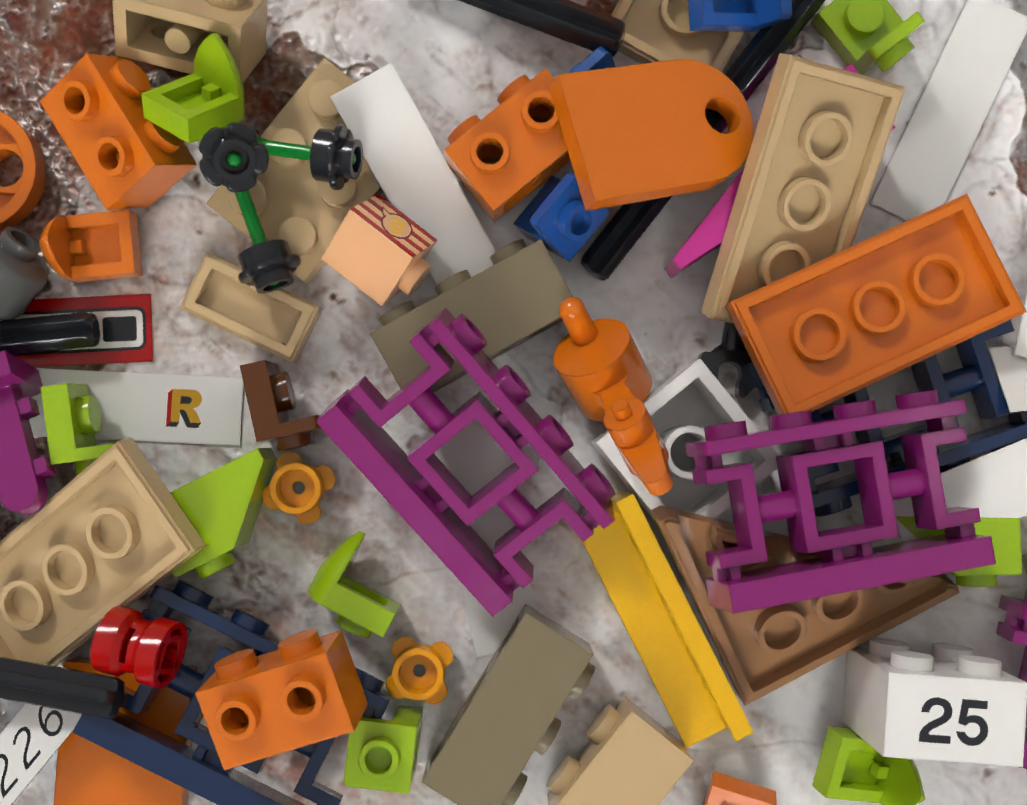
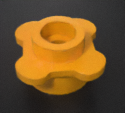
[262,451,336,524]
[385,636,453,705]

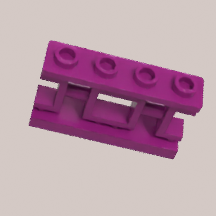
[316,308,616,617]
[685,389,996,614]

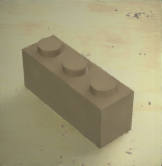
[370,239,573,392]
[422,604,595,805]

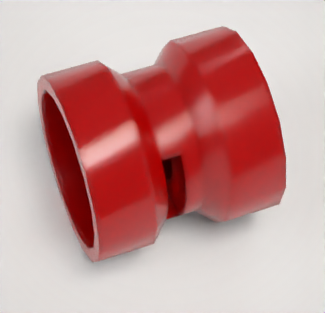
[90,606,187,689]

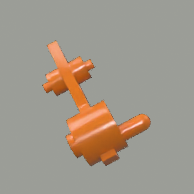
[553,297,673,496]

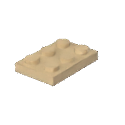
[206,58,384,285]

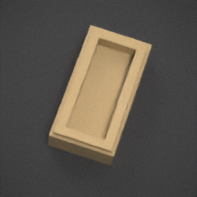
[179,252,323,364]

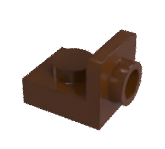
[240,360,323,452]

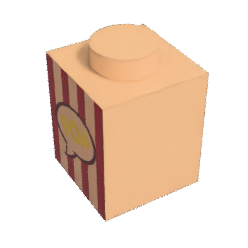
[321,194,438,306]

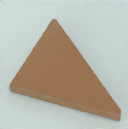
[651,505,960,705]

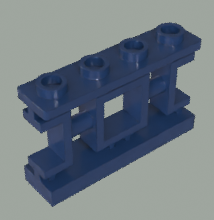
[746,320,1027,517]
[72,580,391,805]

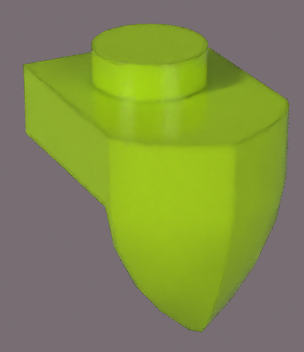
[141,33,245,144]
[307,531,401,638]
[812,726,925,805]

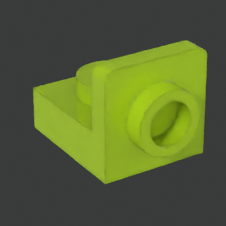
[812,0,925,75]
[41,383,115,474]
[344,705,423,794]

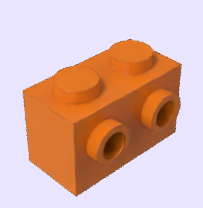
[40,53,197,210]
[444,68,571,223]
[195,629,368,770]

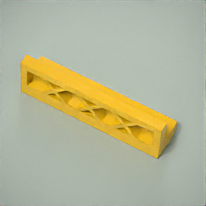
[580,490,754,748]

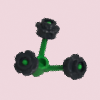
[199,122,363,294]

